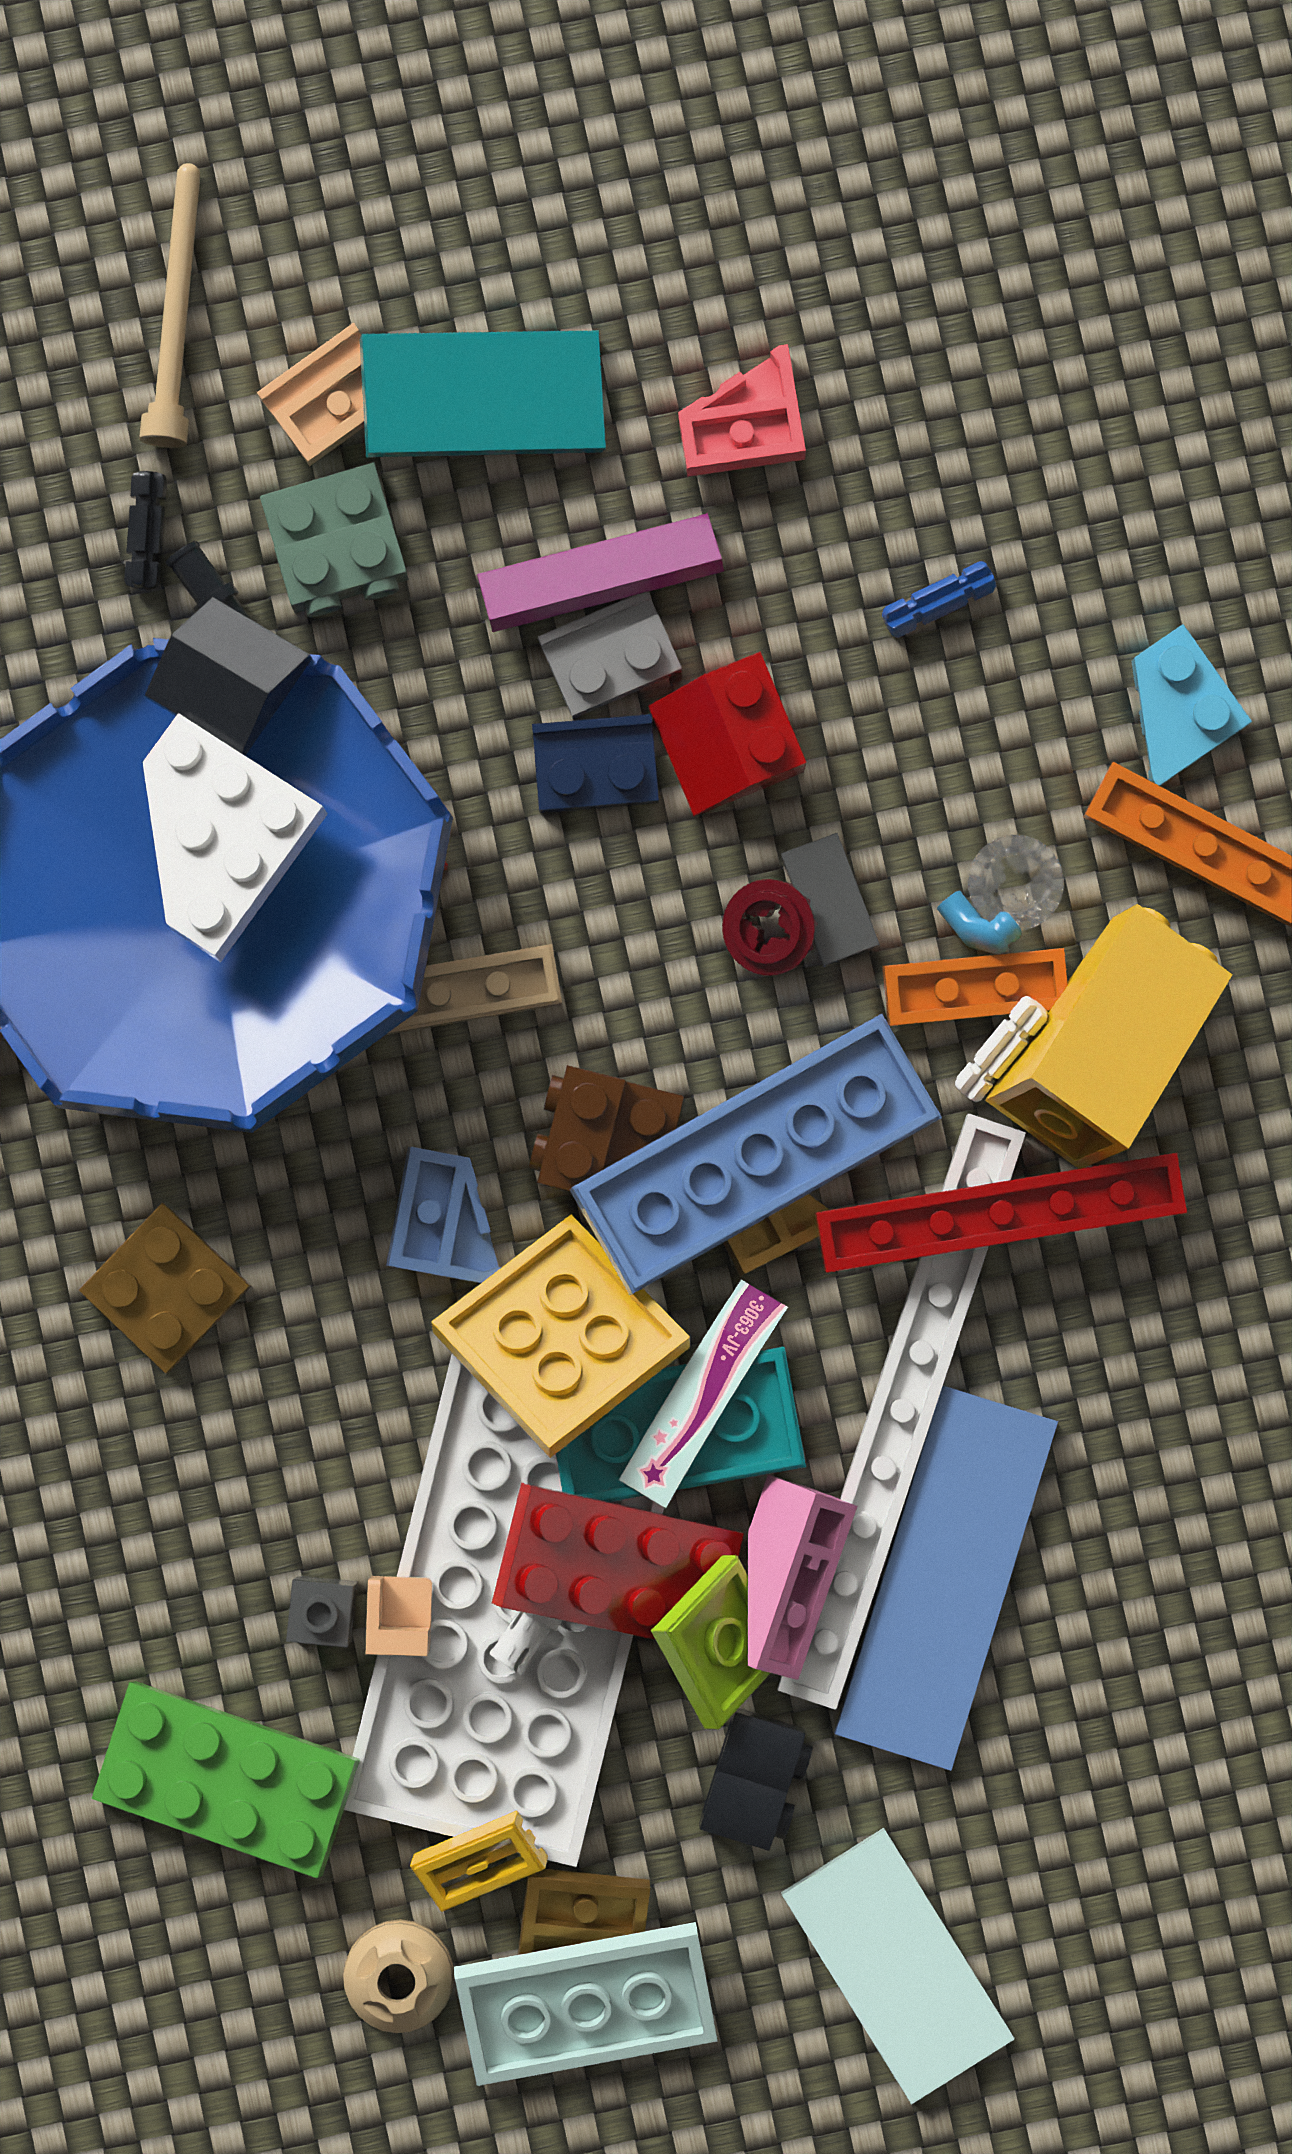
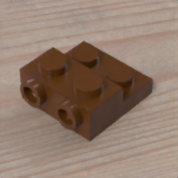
[529,1065,684,1192]

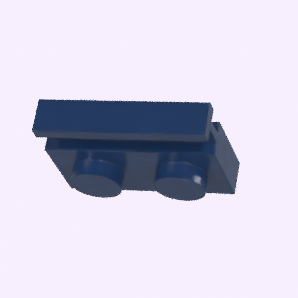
[532,714,659,813]

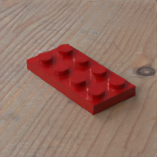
[492,1483,744,1640]

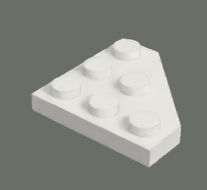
[143,713,328,962]

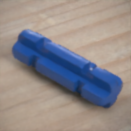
[882,561,996,638]

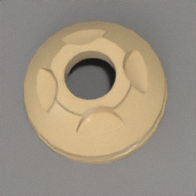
[343,1919,455,2033]

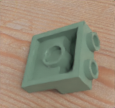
[260,462,409,617]

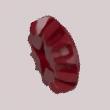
[722,879,818,975]

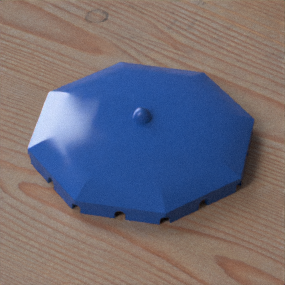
[0,638,453,1133]

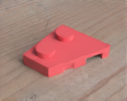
[678,344,806,477]

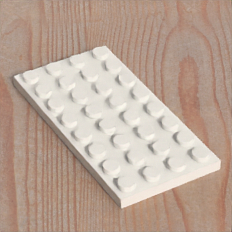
[344,1354,664,1867]

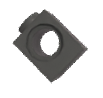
[286,1575,358,1647]

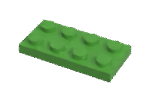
[92,1681,360,1878]

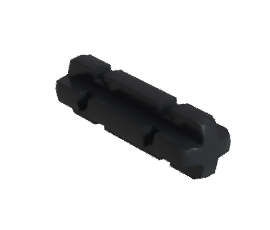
[124,471,167,590]

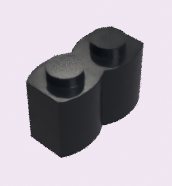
[699,1708,813,1851]

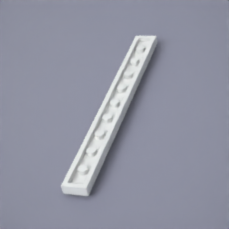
[777,1113,1026,1710]

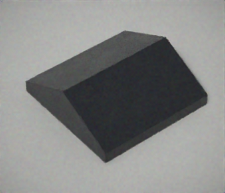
[145,597,312,756]

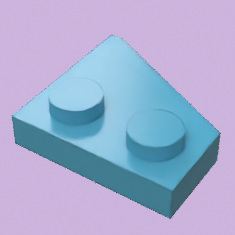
[1131,624,1252,786]

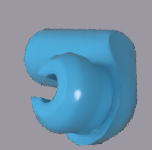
[937,890,1022,955]

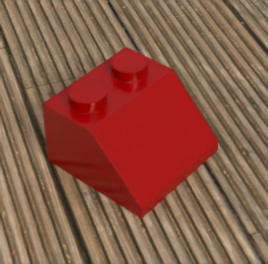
[648,651,807,817]

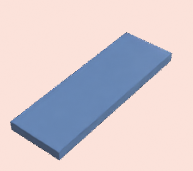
[570,1014,942,1295]
[834,1386,1058,1771]

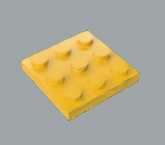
[431,1214,690,1458]

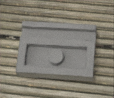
[538,592,682,719]

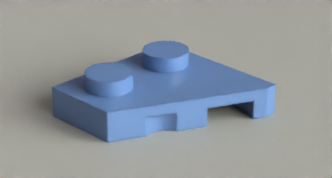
[386,1147,501,1283]

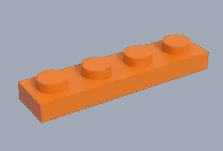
[1083,762,1292,928]

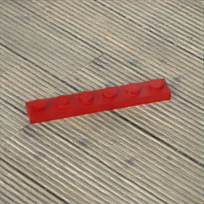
[815,1153,1187,1273]

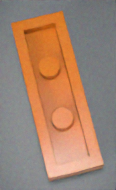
[882,948,1068,1026]

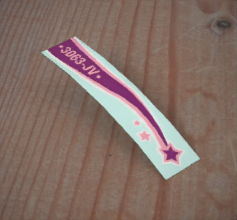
[619,1280,788,1508]

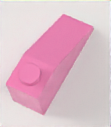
[748,1475,857,1680]

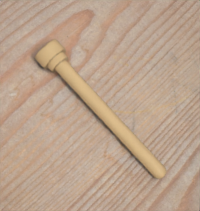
[139,163,201,448]

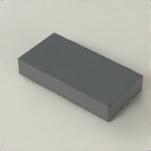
[780,833,880,967]

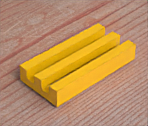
[410,1811,548,1912]

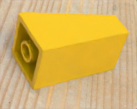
[985,904,1233,1169]

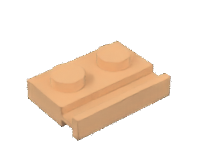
[257,323,364,467]

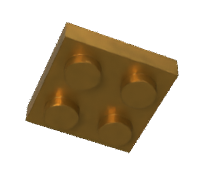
[79,1203,251,1374]

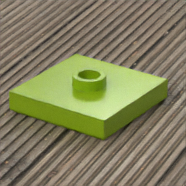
[651,1555,770,1729]

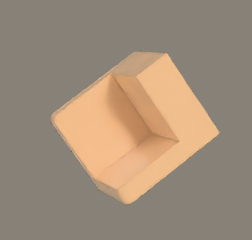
[365,1576,432,1656]

